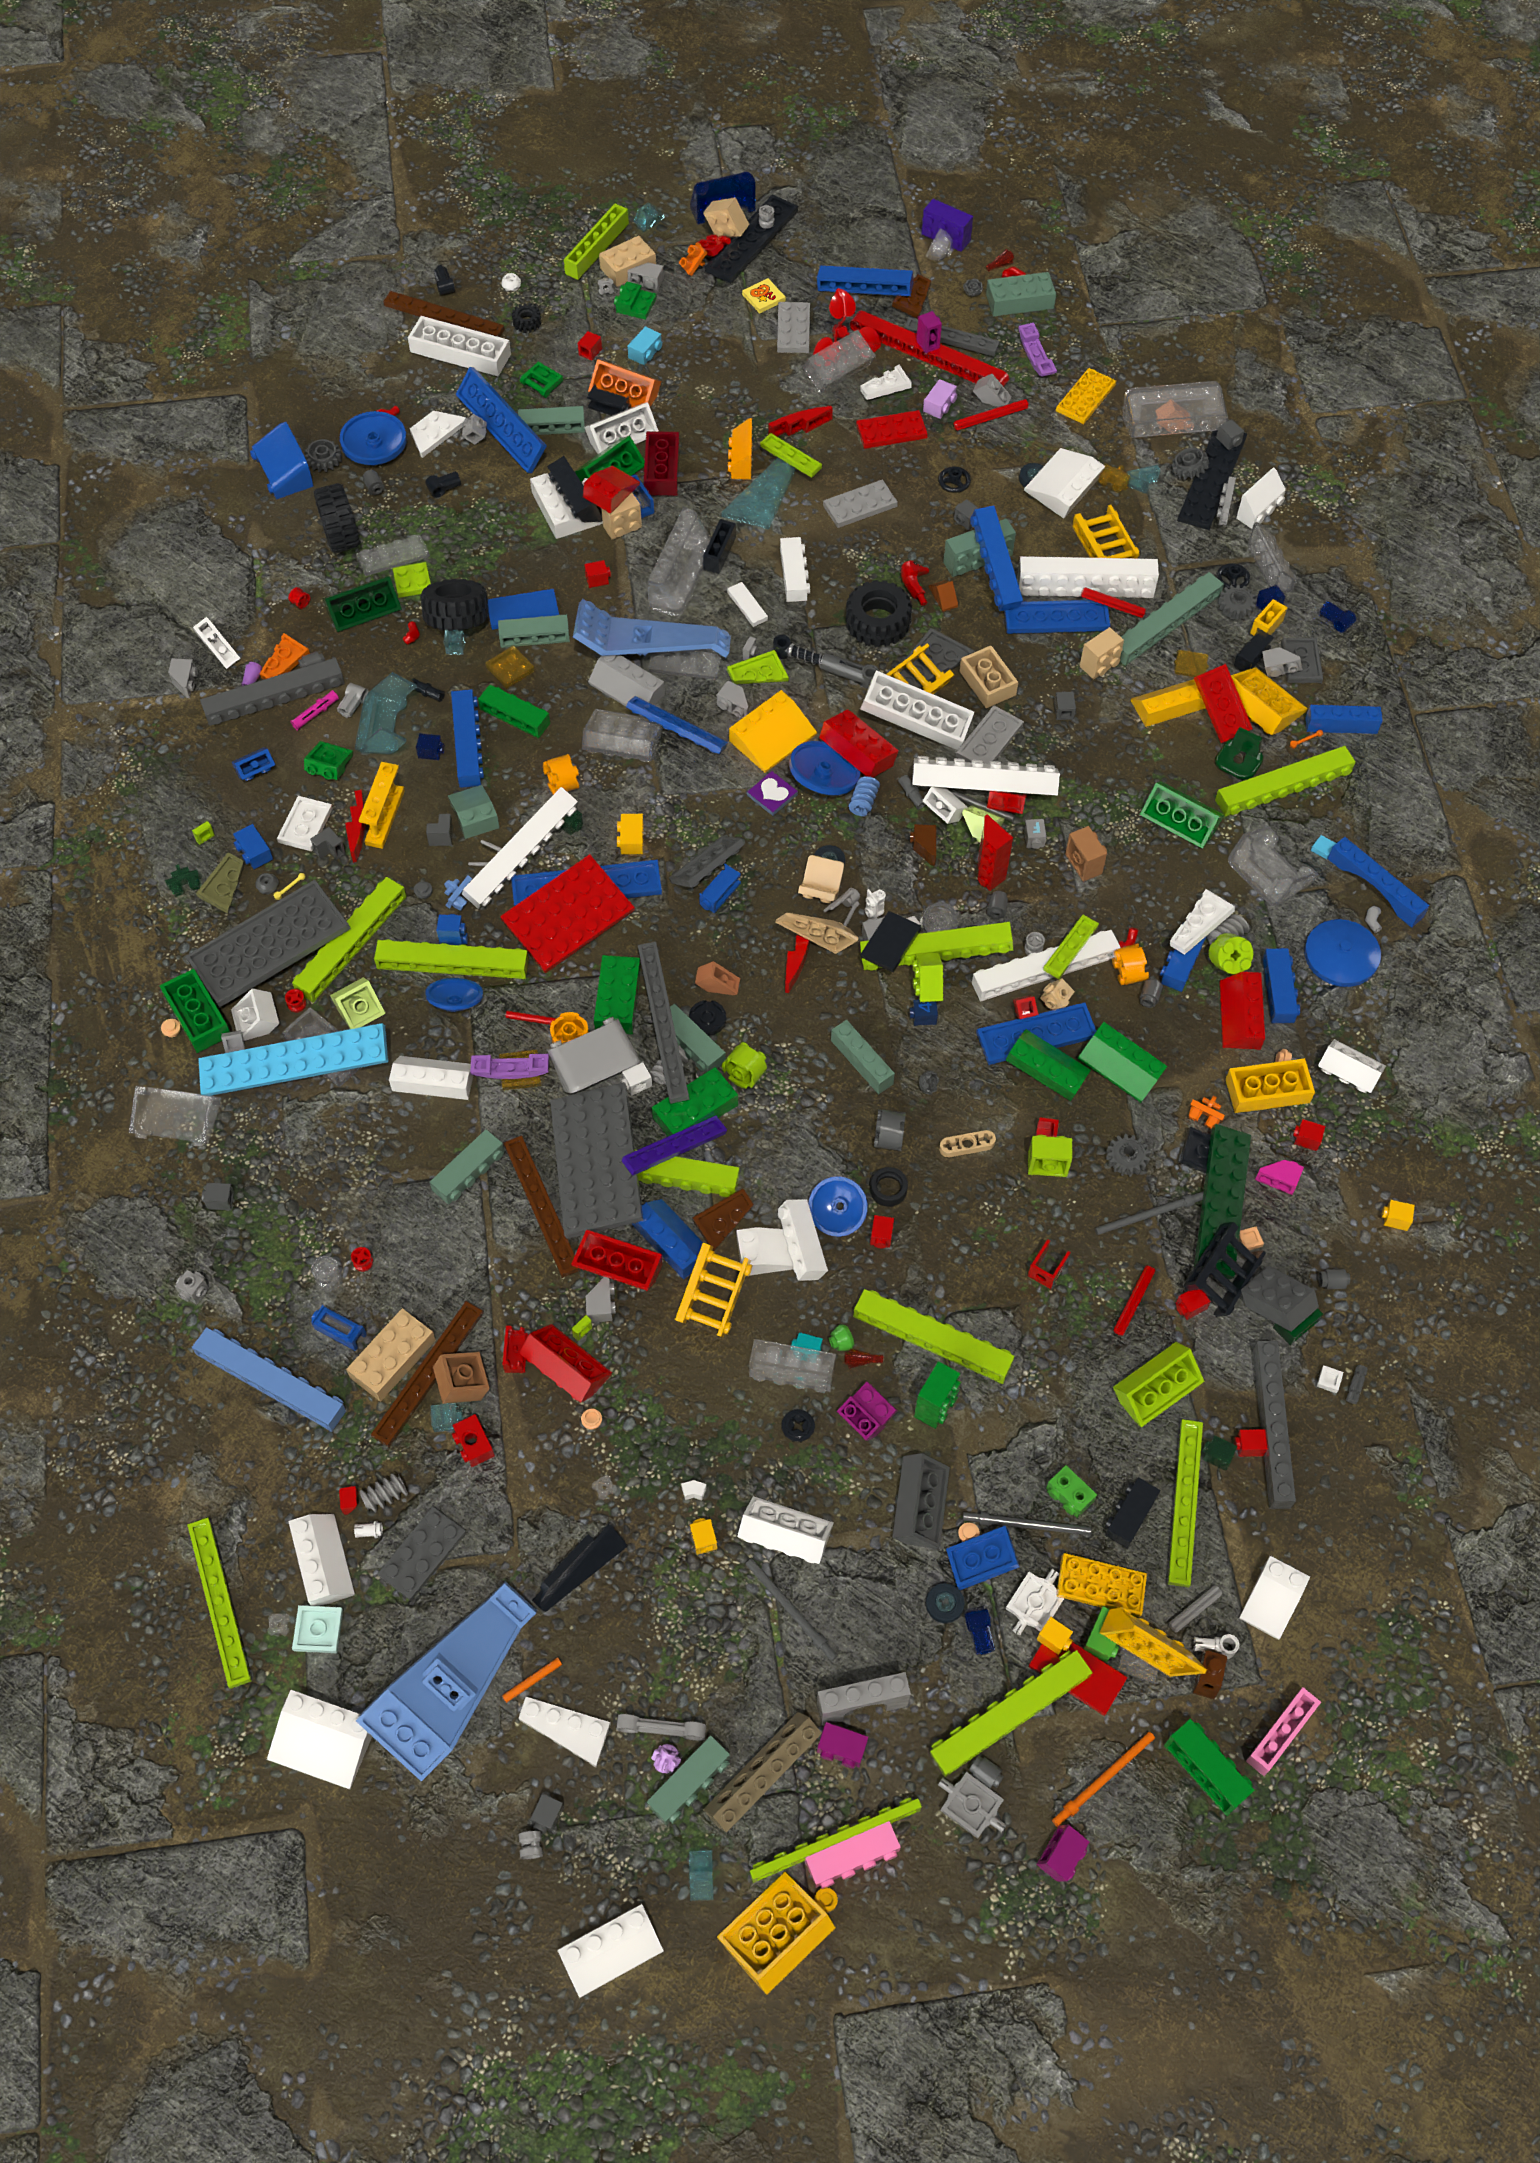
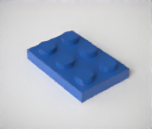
[946,1526,1020,1590]

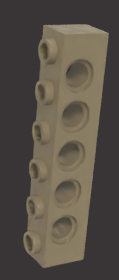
[703,1712,822,1833]

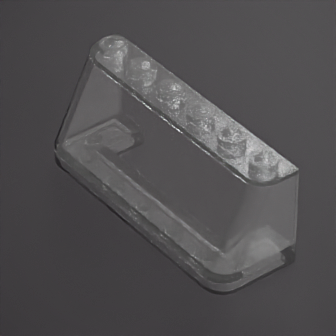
[1123,381,1229,438]
[647,507,711,616]

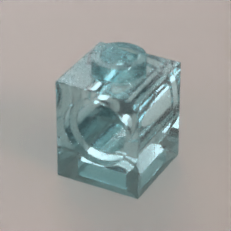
[444,630,465,655]
[431,1403,463,1432]

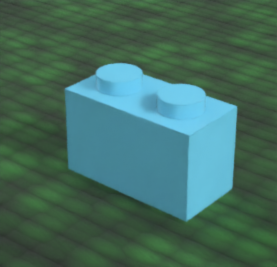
[627,326,662,365]

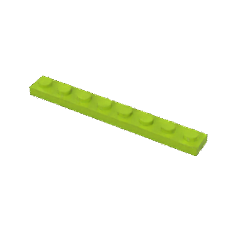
[1168,1419,1203,1588]
[187,1518,251,1689]
[750,1798,922,1883]

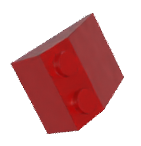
[583,466,640,514]

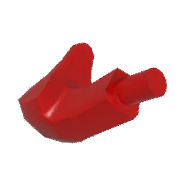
[901,560,929,606]

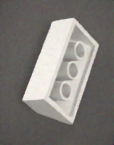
[584,402,658,454]
[389,1056,473,1100]
[738,1496,834,1564]
[288,1514,355,1606]
[558,1904,664,1998]

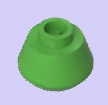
[829,1324,854,1351]

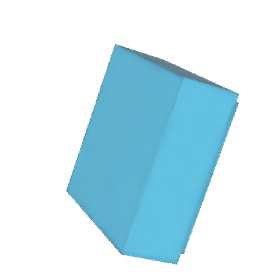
[1311,835,1336,859]

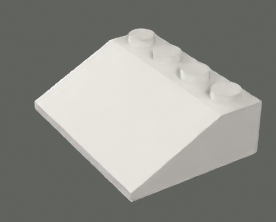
[1024,448,1105,519]
[530,474,603,539]
[267,1690,372,1789]

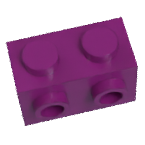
[916,311,942,353]
[817,1722,868,1769]
[1036,1825,1089,1882]

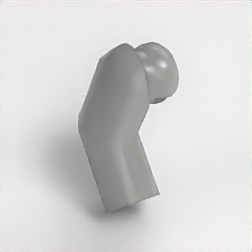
[1365,906,1382,933]

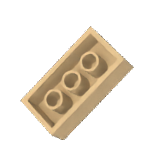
[346,1308,436,1402]

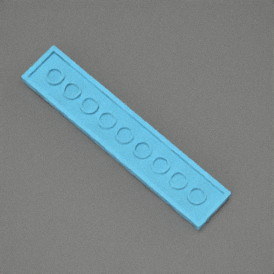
[199,1023,388,1097]

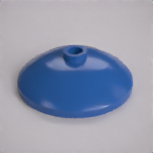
[425,978,483,1012]
[808,1176,868,1237]

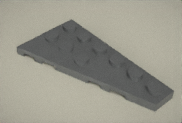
[893,628,975,689]

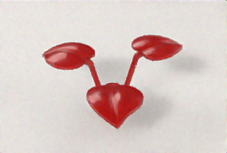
[812,288,881,365]

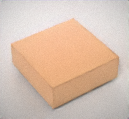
[1239,1226,1264,1250]

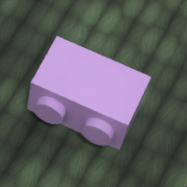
[923,379,957,419]

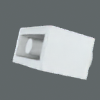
[923,786,968,824]

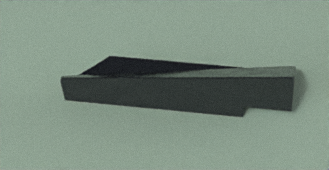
[532,1524,627,1612]

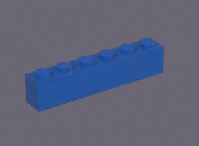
[817,265,913,296]
[970,506,1023,611]
[451,689,484,788]

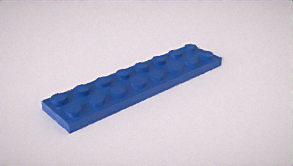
[455,367,547,473]
[511,860,662,906]

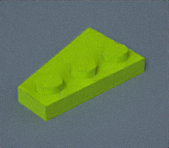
[727,650,789,684]

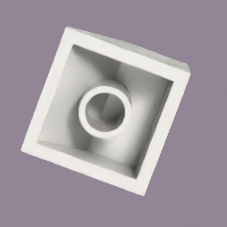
[231,989,279,1041]

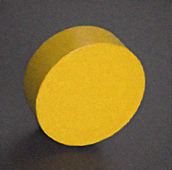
[814,1888,838,1913]

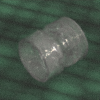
[311,1256,342,1291]

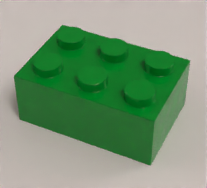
[914,1361,961,1429]

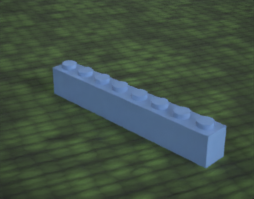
[192,1327,346,1432]

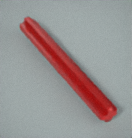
[954,399,1029,431]

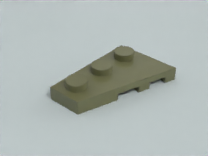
[196,852,244,914]

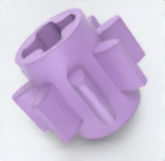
[651,1744,681,1773]

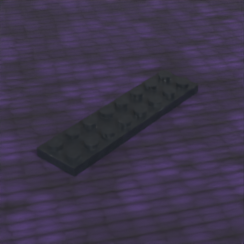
[705,194,798,284]
[1178,425,1247,530]

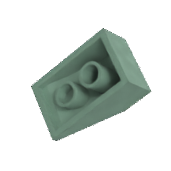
[448,785,499,839]

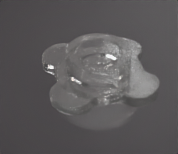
[592,1475,617,1500]
[267,1614,291,1636]

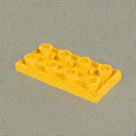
[1056,368,1116,424]
[1056,1553,1147,1617]

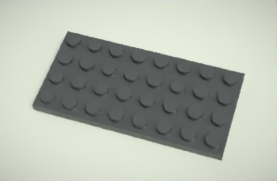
[185,880,351,1008]
[550,1082,644,1239]

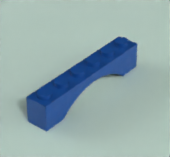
[1328,837,1430,928]

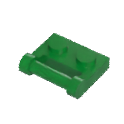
[520,361,563,398]

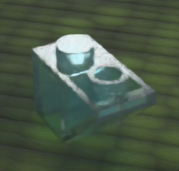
[633,202,665,232]

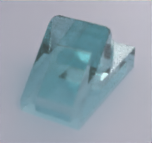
[1125,465,1160,494]
[689,1850,713,1901]

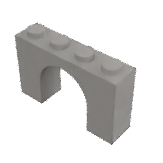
[817,1672,911,1726]

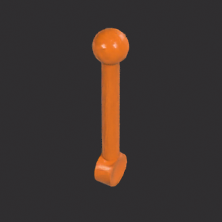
[1290,730,1323,748]

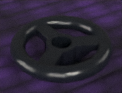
[938,466,971,493]
[1216,563,1250,589]

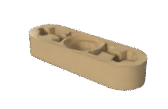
[939,1130,996,1157]

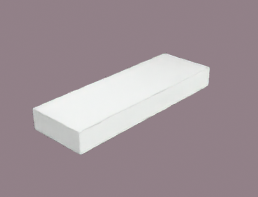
[727,582,768,627]

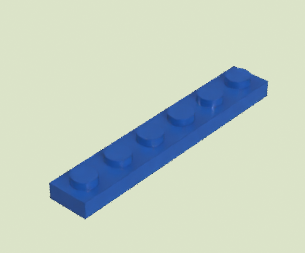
[626,696,728,754]

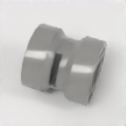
[759,205,774,228]
[1024,932,1045,955]
[518,1831,543,1859]

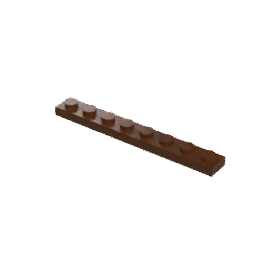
[383,291,505,337]
[504,1136,581,1278]
[371,1301,484,1447]

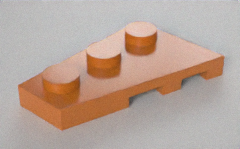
[260,633,310,680]

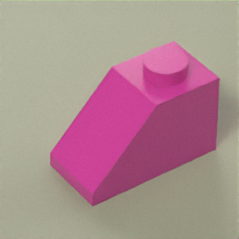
[1255,1160,1304,1195]

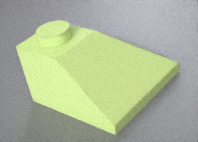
[962,806,1005,842]

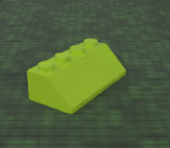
[1113,1342,1205,1427]

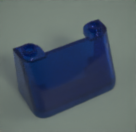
[690,172,756,224]

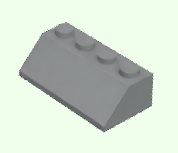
[588,655,665,717]

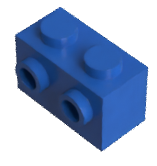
[232,747,275,781]
[233,824,273,869]
[437,914,468,945]

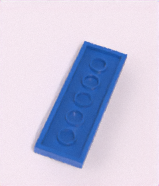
[1004,600,1110,634]
[976,1003,1096,1065]

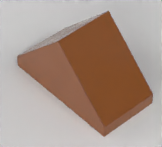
[929,580,958,612]

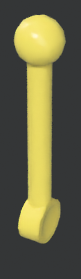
[274,873,305,900]

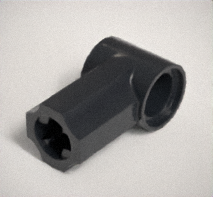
[433,265,455,295]
[425,471,461,498]

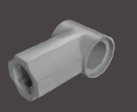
[337,683,369,718]

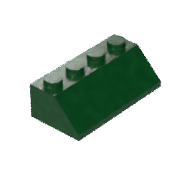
[322,576,402,632]

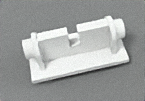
[865,889,885,919]

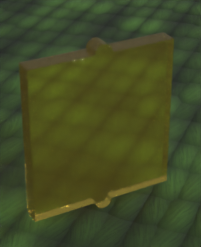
[1174,650,1209,677]

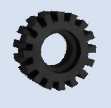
[512,303,541,333]

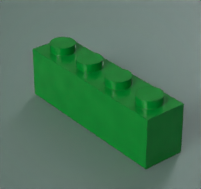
[478,685,550,738]

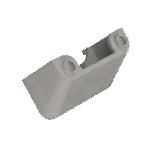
[547,1017,640,1093]

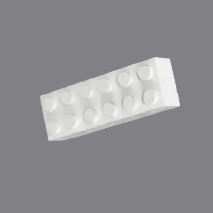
[408,316,511,376]
[860,671,974,750]

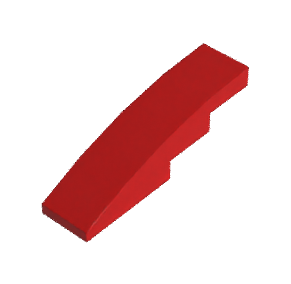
[768,406,833,437]
[345,790,365,863]
[785,935,810,993]

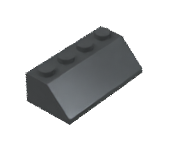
[892,1453,950,1549]

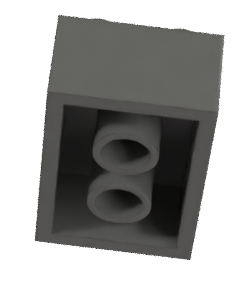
[1241,1266,1319,1331]

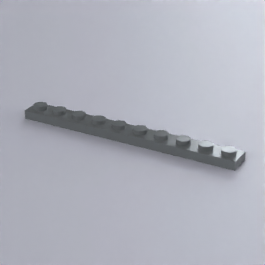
[638,941,690,1104]

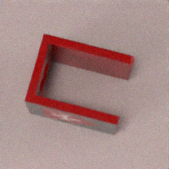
[1028,1239,1071,1289]

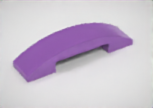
[1018,322,1057,377]
[470,1054,549,1079]

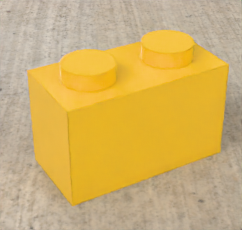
[1250,599,1288,636]
[617,814,643,854]

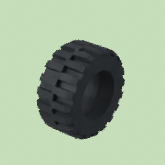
[314,483,360,553]
[420,579,489,631]
[846,580,912,647]

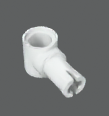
[1194,1634,1240,1659]

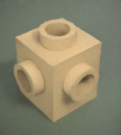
[1040,978,1075,1010]

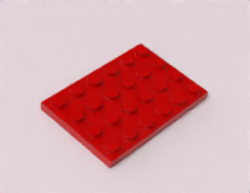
[500,854,635,973]

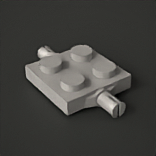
[1217,477,1236,526]
[938,1772,1007,1839]

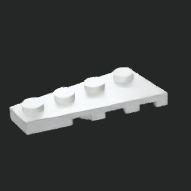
[1170,889,1235,955]
[519,1697,611,1768]

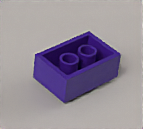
[922,199,973,252]

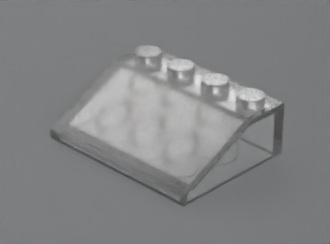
[582,709,663,762]

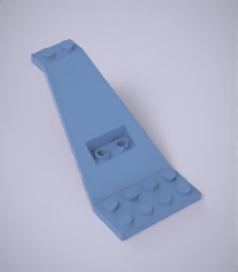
[573,599,731,658]
[356,1581,537,1782]

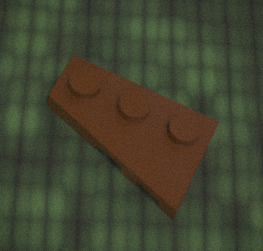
[892,274,931,319]
[692,1189,754,1251]

